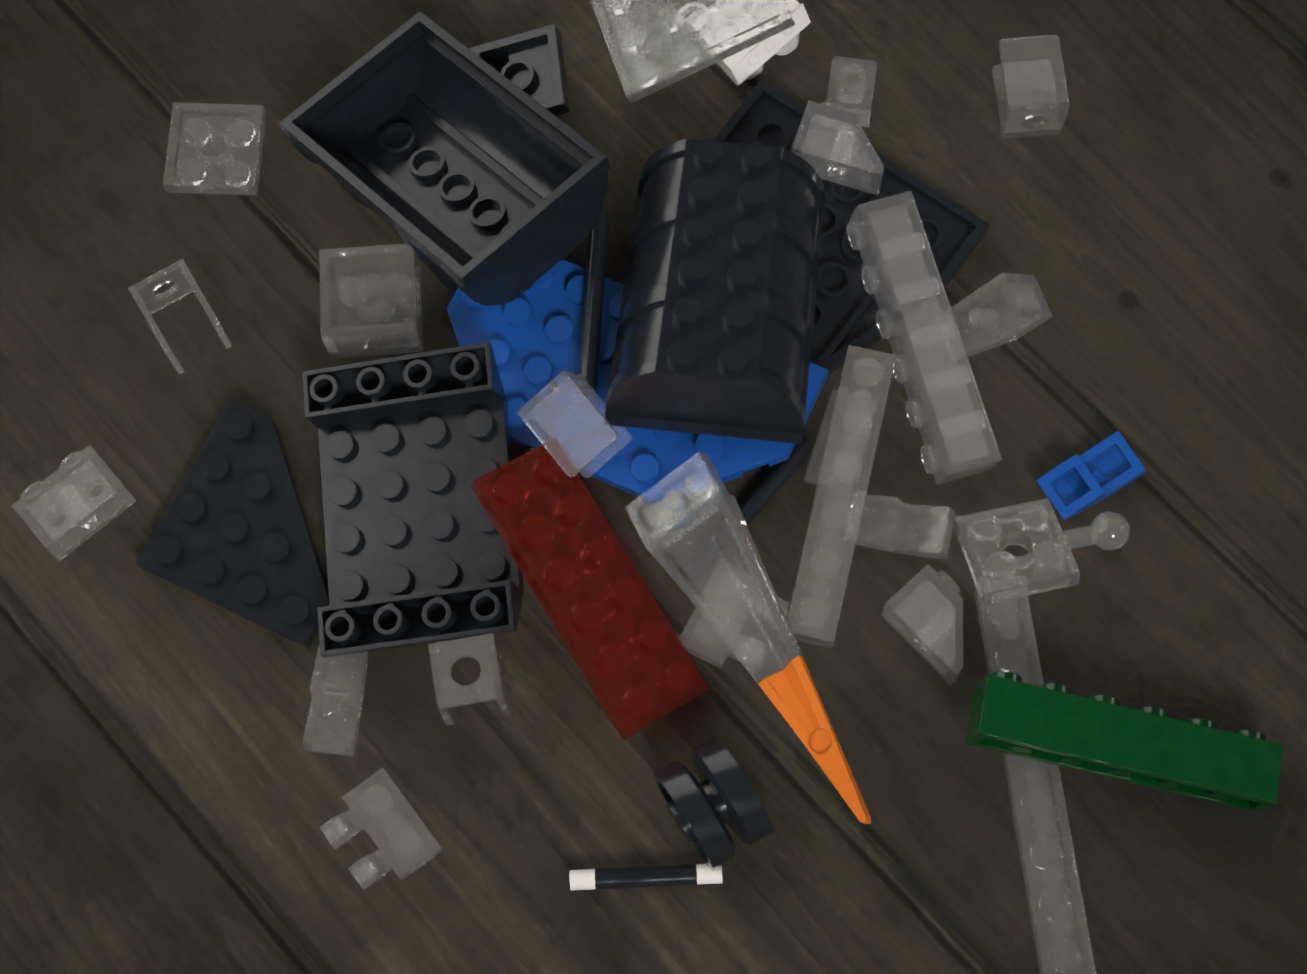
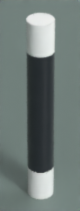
[569,864,723,891]

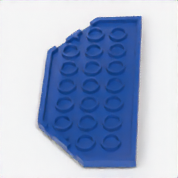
[447,260,829,507]

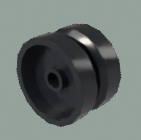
[653,736,774,871]

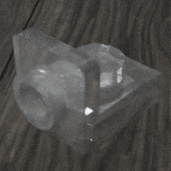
[823,56,878,127]

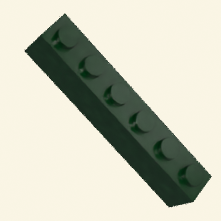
[965,671,1283,813]

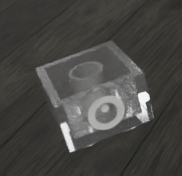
[319,243,424,358]

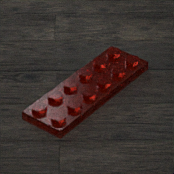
[470,438,709,741]

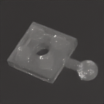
[954,498,1130,605]

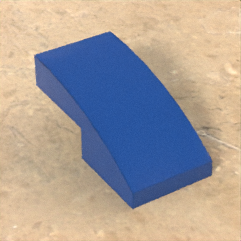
[1036,431,1146,521]

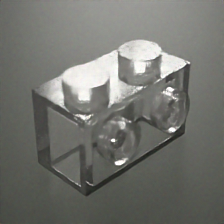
[11,445,136,561]

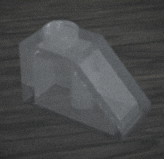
[791,100,884,195]
[933,272,1053,361]
[881,564,963,686]

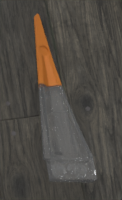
[625,452,871,824]

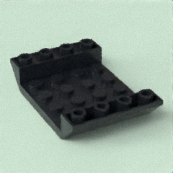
[302,342,524,658]

